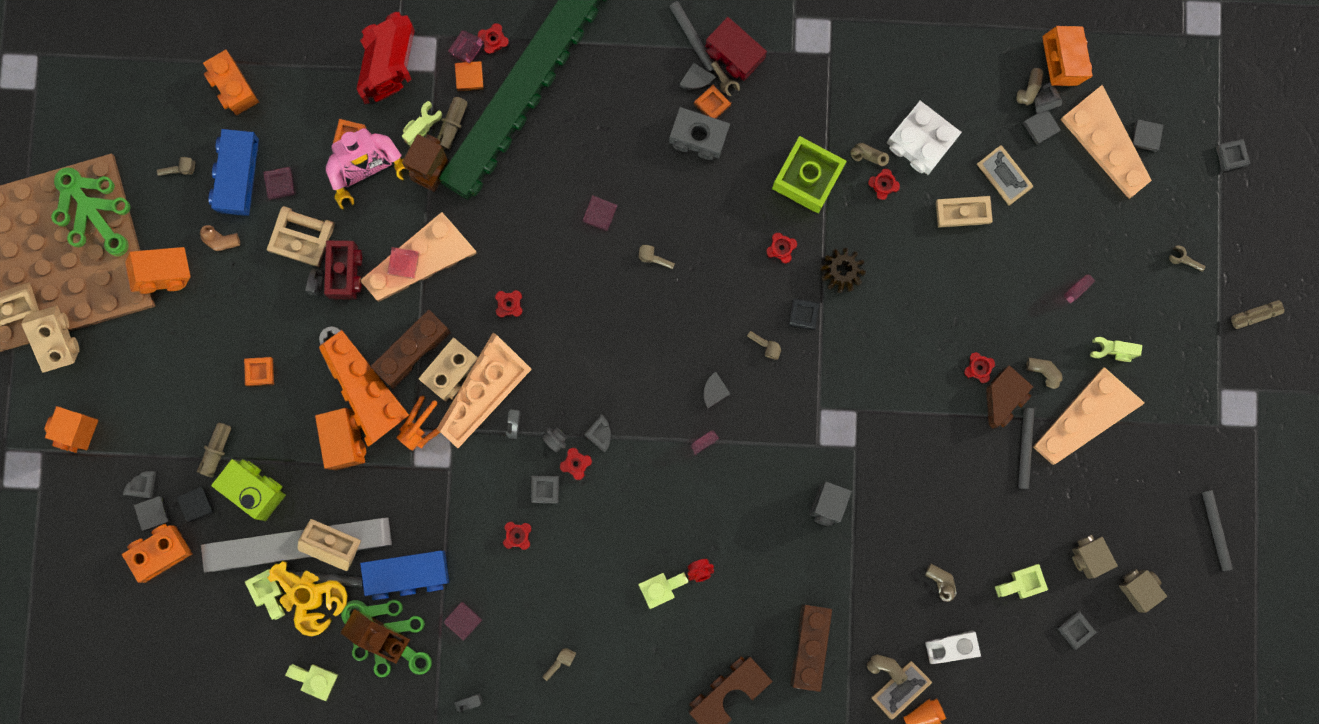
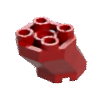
[357,12,415,104]

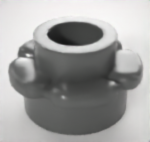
[542,427,567,452]

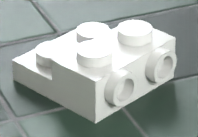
[887,101,962,175]

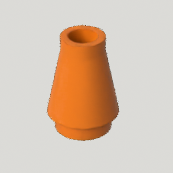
[903,698,947,724]

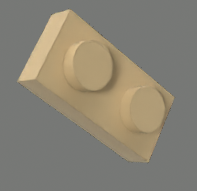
[936,196,993,228]

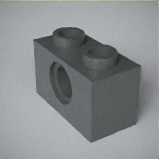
[669,107,730,160]
[809,482,852,527]

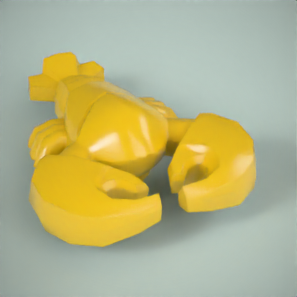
[267,561,348,636]

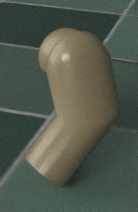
[1017,68,1044,106]
[850,143,889,166]
[925,563,956,602]
[867,654,908,685]

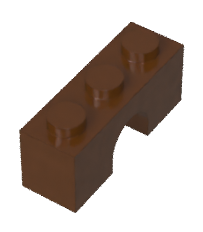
[402,134,449,192]
[370,310,451,389]
[790,604,832,692]
[688,656,773,724]

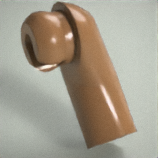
[200,225,240,251]

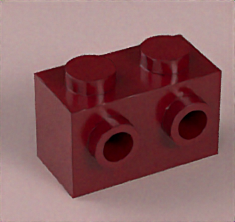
[705,17,767,81]
[324,240,362,300]

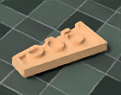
[1060,85,1152,199]
[361,212,477,302]
[437,333,532,448]
[1033,367,1144,465]

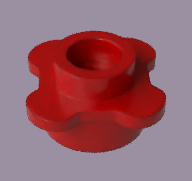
[478,23,509,54]
[868,169,900,200]
[766,233,797,263]
[495,290,523,318]
[964,352,995,383]
[560,448,592,480]
[503,522,531,550]
[687,559,714,582]

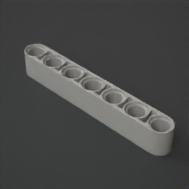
[201,518,392,573]

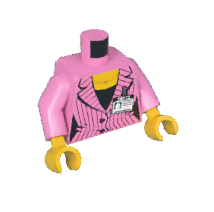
[326,128,410,209]

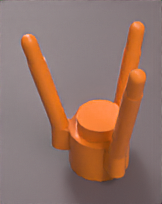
[397,395,441,451]

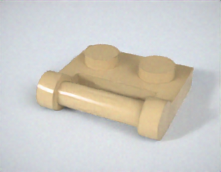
[267,206,335,267]

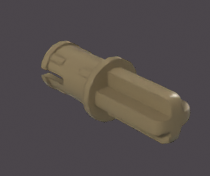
[437,97,468,150]
[197,423,231,478]

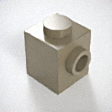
[1072,535,1118,578]
[1119,569,1167,613]

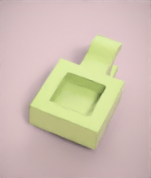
[402,101,442,147]
[1090,337,1142,362]
[995,564,1048,599]
[245,569,286,620]
[639,572,689,609]
[285,664,338,701]

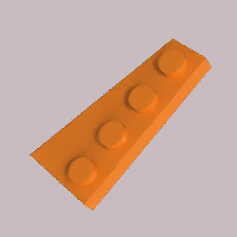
[319,330,409,447]

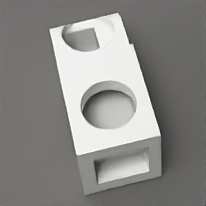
[925,631,981,664]

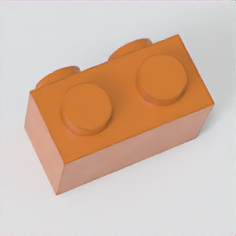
[1042,26,1093,86]
[203,50,259,116]
[125,247,190,294]
[45,406,98,453]
[315,408,366,470]
[122,524,193,583]

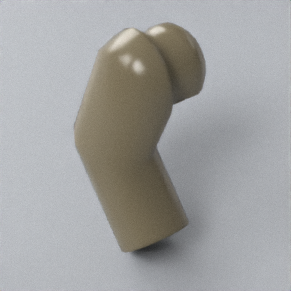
[1026,357,1063,389]

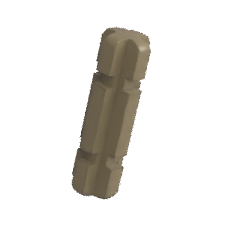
[1231,300,1285,329]

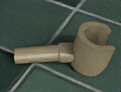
[711,60,740,96]
[157,157,195,176]
[639,245,675,269]
[1169,245,1205,272]
[747,331,781,360]
[542,648,576,681]

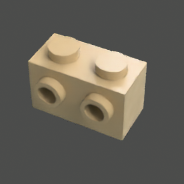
[22,305,80,373]
[419,337,478,402]

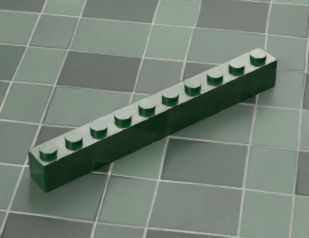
[439,0,607,200]

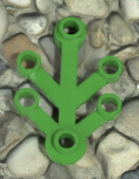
[51,167,130,256]
[341,600,432,677]

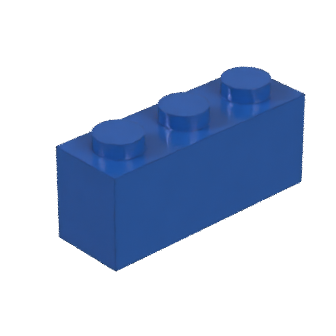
[209,129,259,216]
[360,551,449,600]

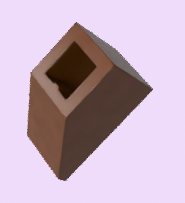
[986,365,1033,429]
[341,609,410,664]

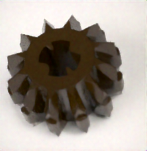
[820,248,866,293]

